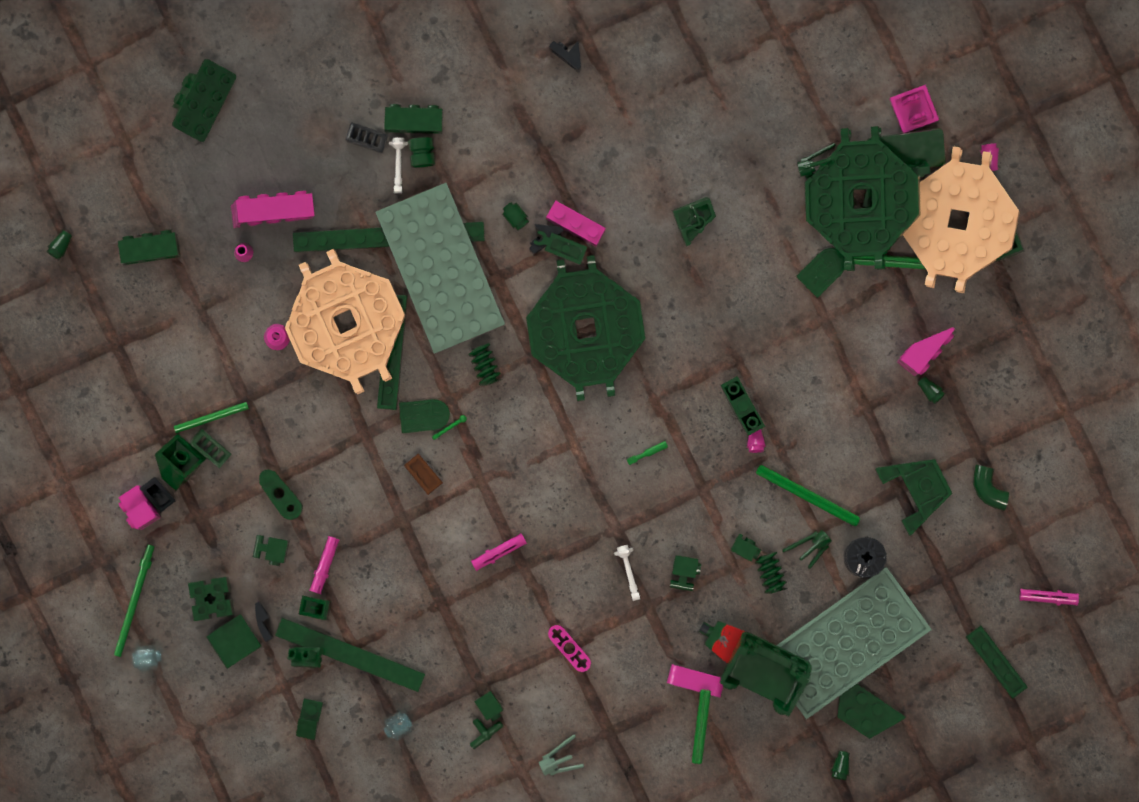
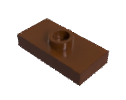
[404,453,443,495]

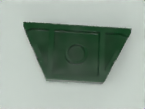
[837,684,905,739]

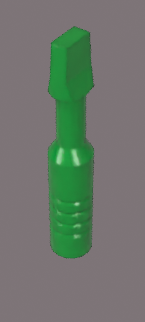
[626,441,668,465]

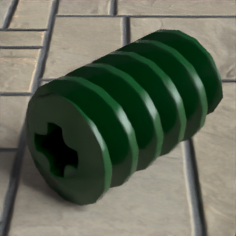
[469,343,503,386]
[755,552,788,594]

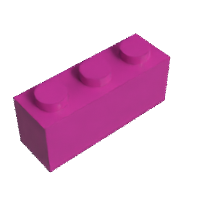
[546,200,606,247]

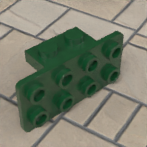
[172,59,236,142]
[867,128,946,177]

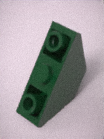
[720,376,765,436]

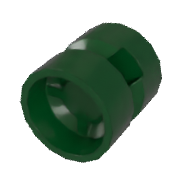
[409,137,435,168]

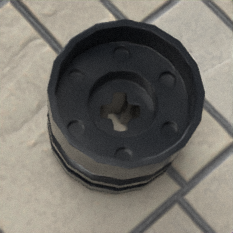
[843,537,887,577]

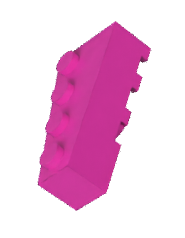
[231,191,315,228]

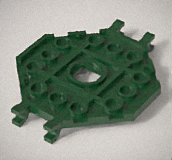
[805,126,921,271]
[526,255,646,402]

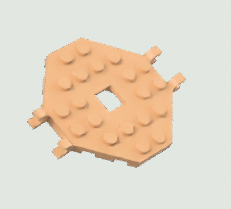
[903,146,1020,293]
[285,249,405,394]

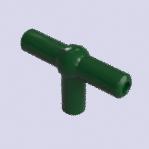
[470,718,504,749]

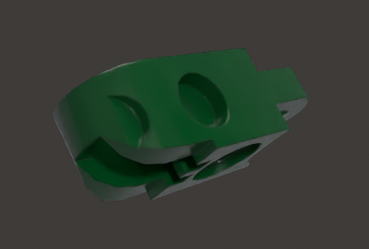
[259,469,303,520]

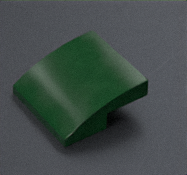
[206,614,262,669]

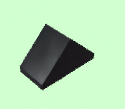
[140,477,176,513]

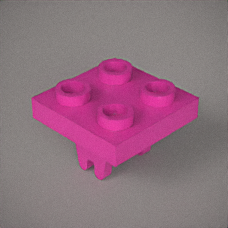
[889,85,939,133]

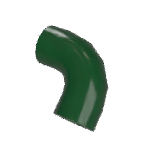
[973,465,1009,511]

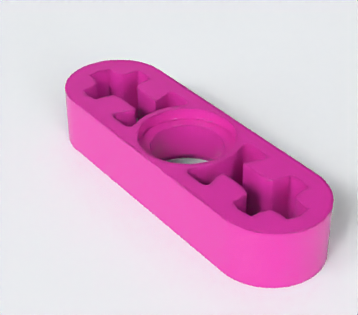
[548,625,591,672]

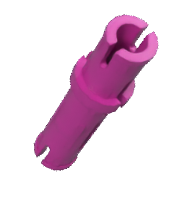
[470,533,527,571]
[309,536,340,594]
[1019,588,1079,606]

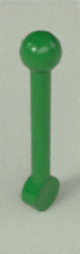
[432,415,467,440]

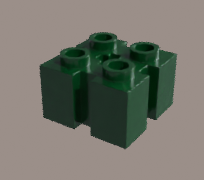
[188,577,235,621]

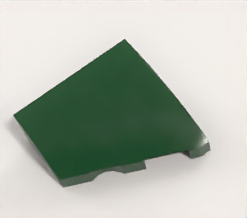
[672,197,716,246]

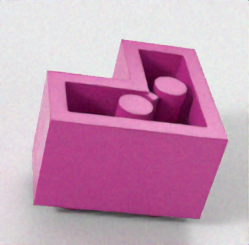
[118,485,161,530]

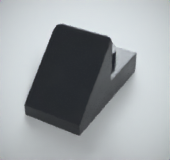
[549,41,581,73]
[529,224,564,256]

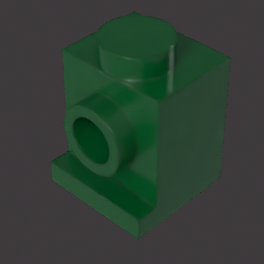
[730,533,761,561]

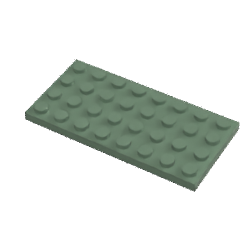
[376,183,505,354]
[776,567,932,719]

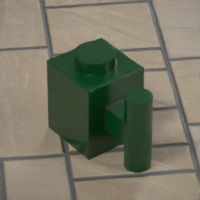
[252,535,290,566]
[670,555,701,591]

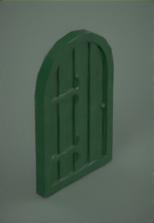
[796,248,845,298]
[399,399,450,433]

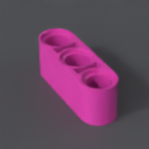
[667,664,723,698]

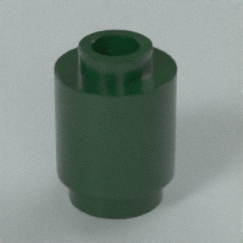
[502,202,530,231]

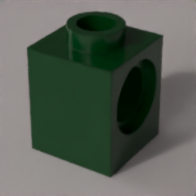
[474,690,503,722]

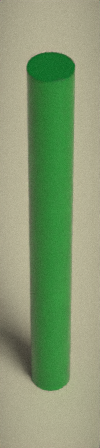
[174,402,249,433]

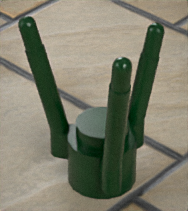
[797,143,836,179]
[782,530,832,569]

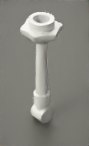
[389,138,408,193]
[614,545,640,601]

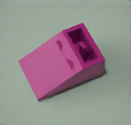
[897,327,955,376]

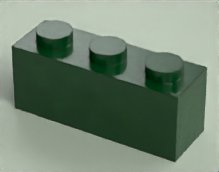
[384,104,443,134]
[118,230,180,265]

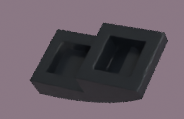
[255,601,274,642]

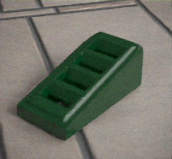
[189,429,232,469]

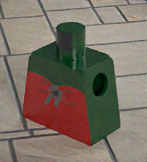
[698,621,746,663]

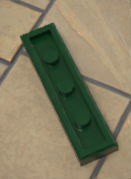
[965,625,1028,699]

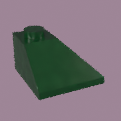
[155,434,206,491]

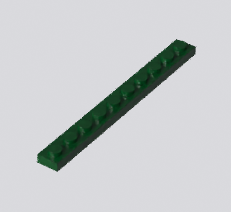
[293,222,485,253]

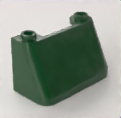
[719,632,812,716]

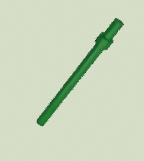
[114,544,155,657]

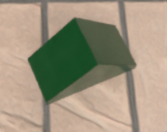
[299,596,332,620]

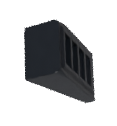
[346,122,388,154]

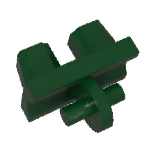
[287,647,324,668]

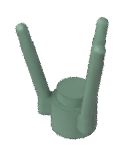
[539,735,584,776]

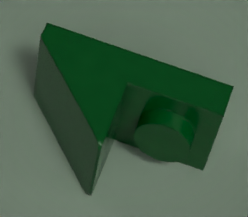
[296,698,323,740]

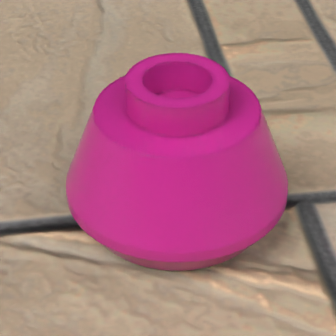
[264,324,290,350]

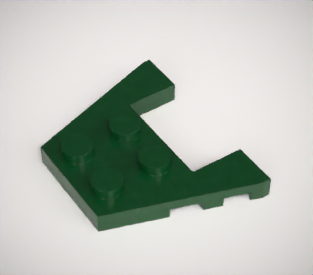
[875,459,952,536]

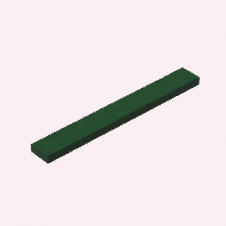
[275,618,425,692]

